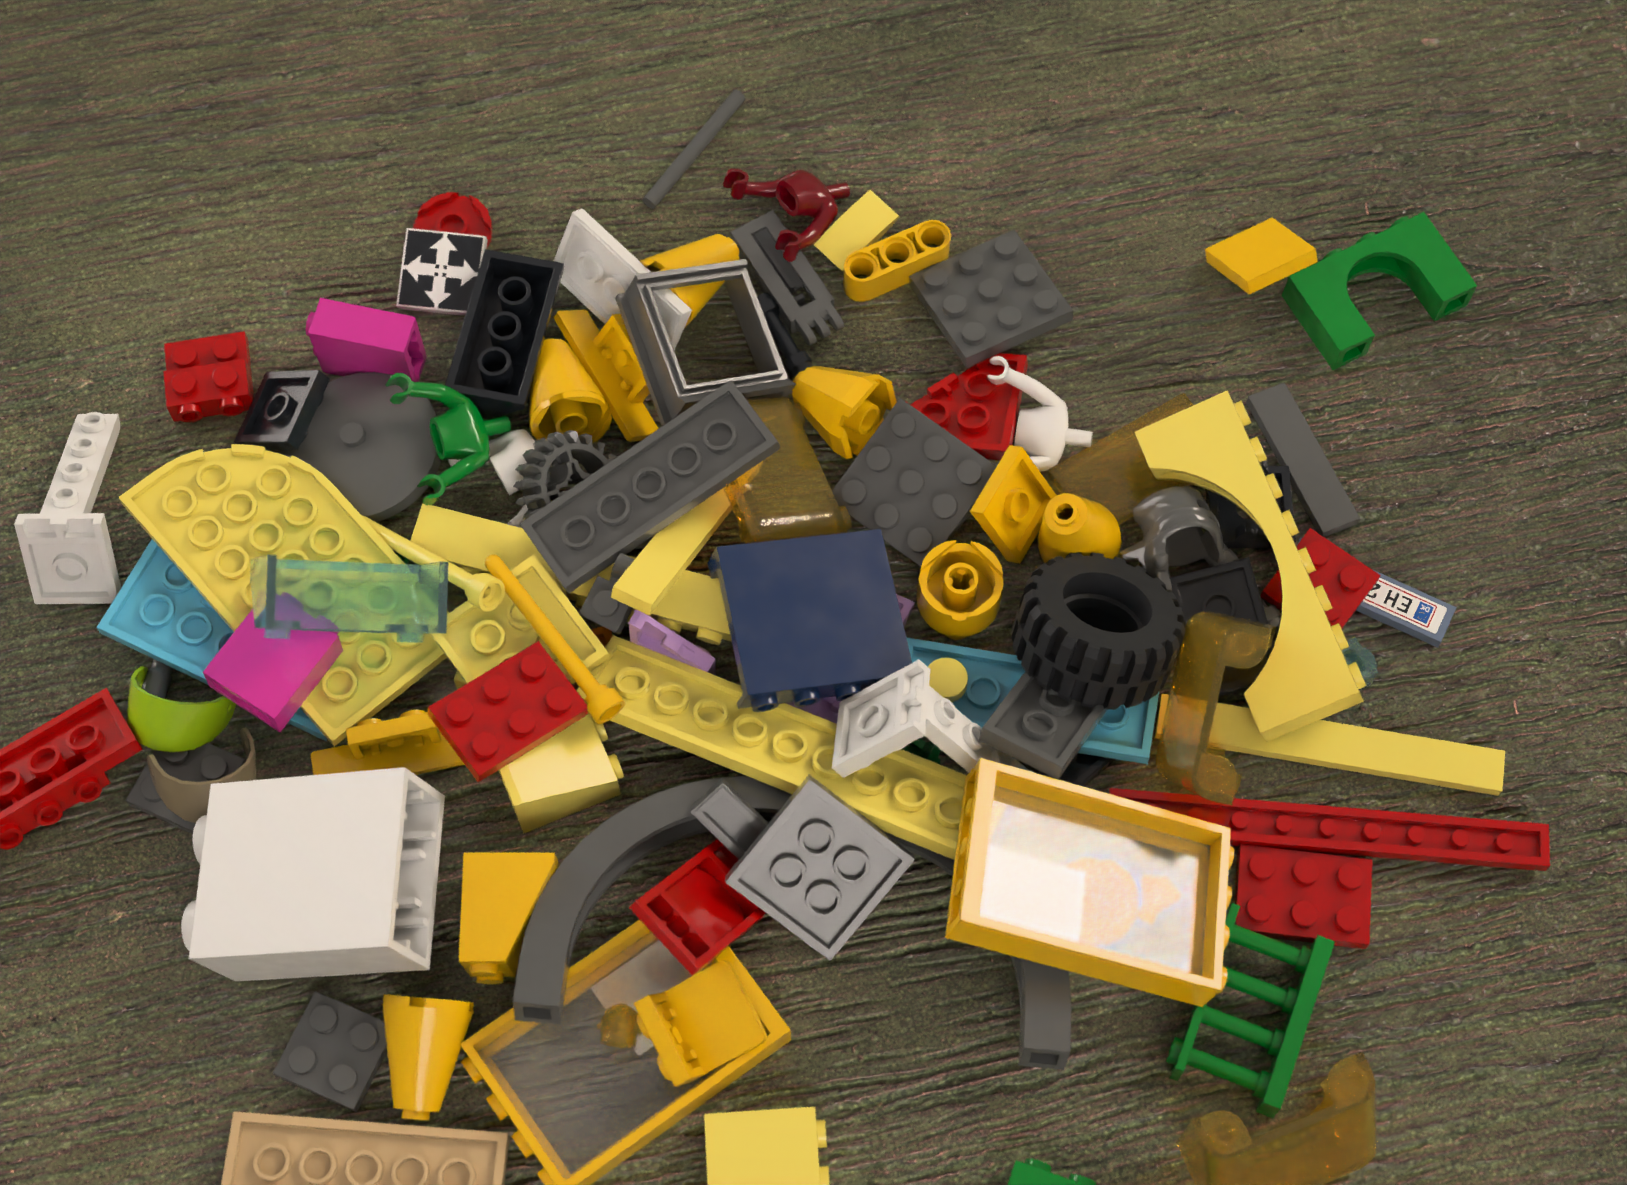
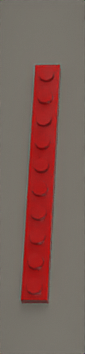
[1106,788,1550,871]

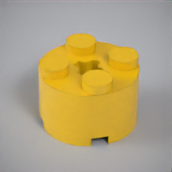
[916,540,1004,640]

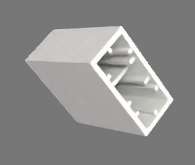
[181,767,445,981]

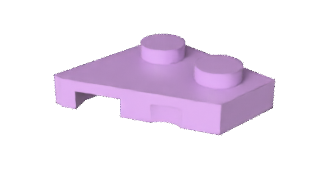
[628,609,716,675]

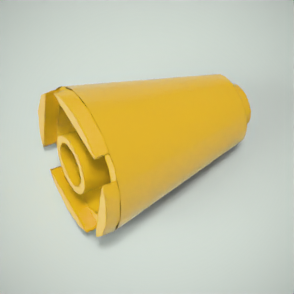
[640,234,739,329]
[529,339,612,444]
[1038,493,1122,563]
[382,994,474,1120]

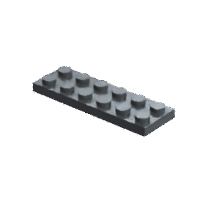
[520,380,780,594]

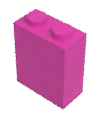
[306,298,427,382]
[203,590,343,732]

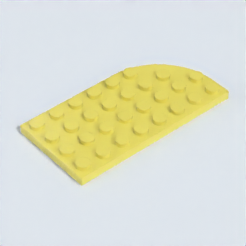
[119,444,449,747]

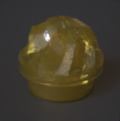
[597,1003,642,1048]

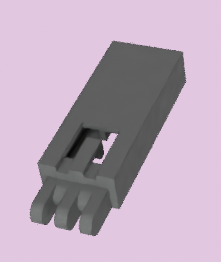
[730,210,844,346]

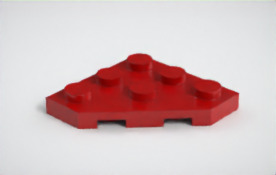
[906,353,1028,461]

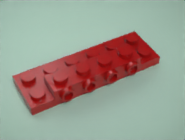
[0,688,143,850]

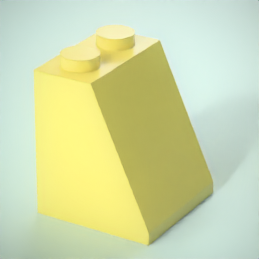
[498,713,624,834]

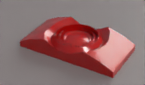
[629,839,767,976]

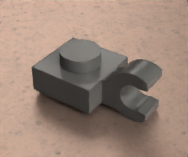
[579,553,635,635]

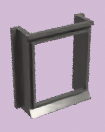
[615,259,796,426]

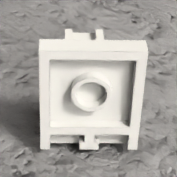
[14,412,121,604]
[832,660,1038,818]

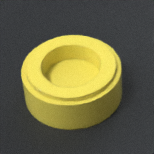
[928,657,968,702]

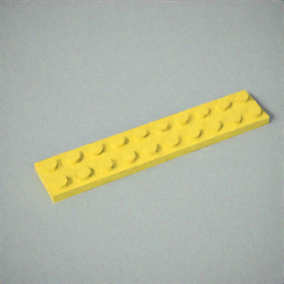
[576,635,1007,860]

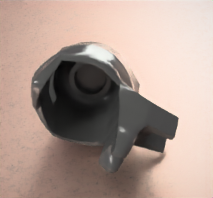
[1119,486,1226,592]

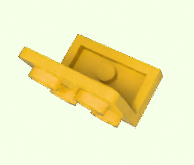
[633,960,767,1087]

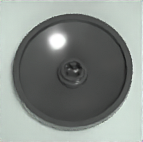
[279,372,441,522]

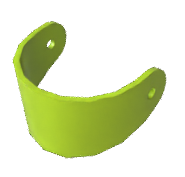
[126,666,236,753]

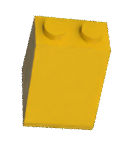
[459,853,560,984]

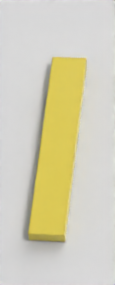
[611,461,763,616]

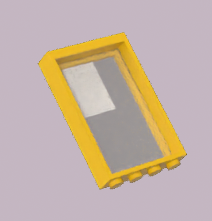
[945,758,1234,1007]
[460,919,791,1185]

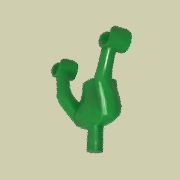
[385,373,511,505]

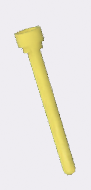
[362,516,505,612]

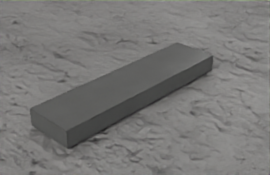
[1246,382,1360,537]

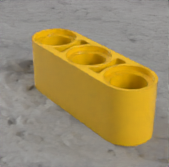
[843,220,951,302]

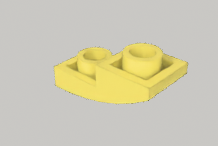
[814,190,899,273]

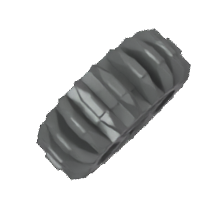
[513,430,616,520]

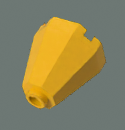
[792,366,897,459]

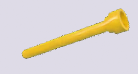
[485,554,625,724]

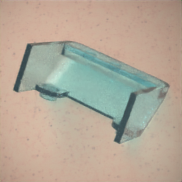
[250,555,448,643]

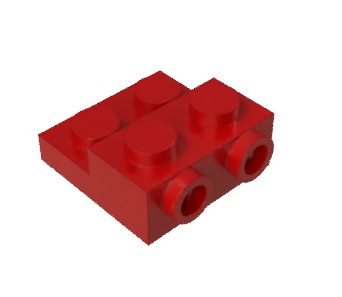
[163,331,254,423]

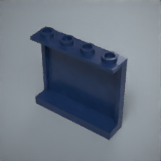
[708,529,912,712]

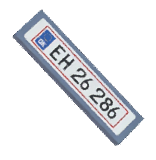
[1297,537,1457,648]

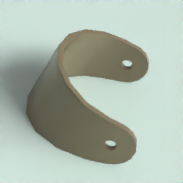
[147,727,257,823]

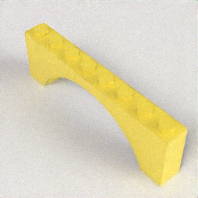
[1135,390,1366,742]

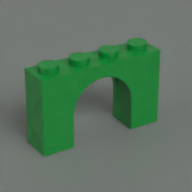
[1282,212,1477,370]

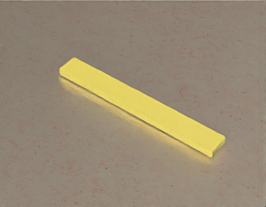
[1155,694,1505,796]

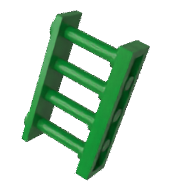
[1166,903,1335,1118]

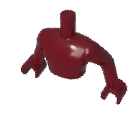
[723,168,850,262]

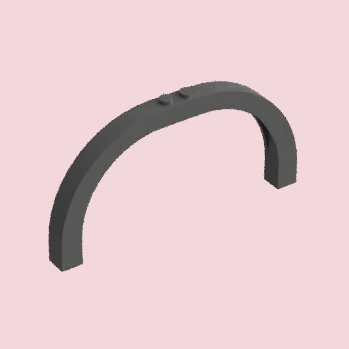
[513,776,1071,1070]

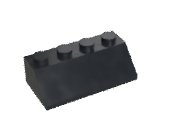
[445,249,564,419]

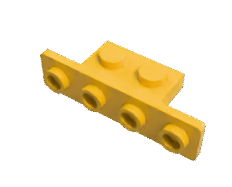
[554,309,659,442]
[311,710,464,775]

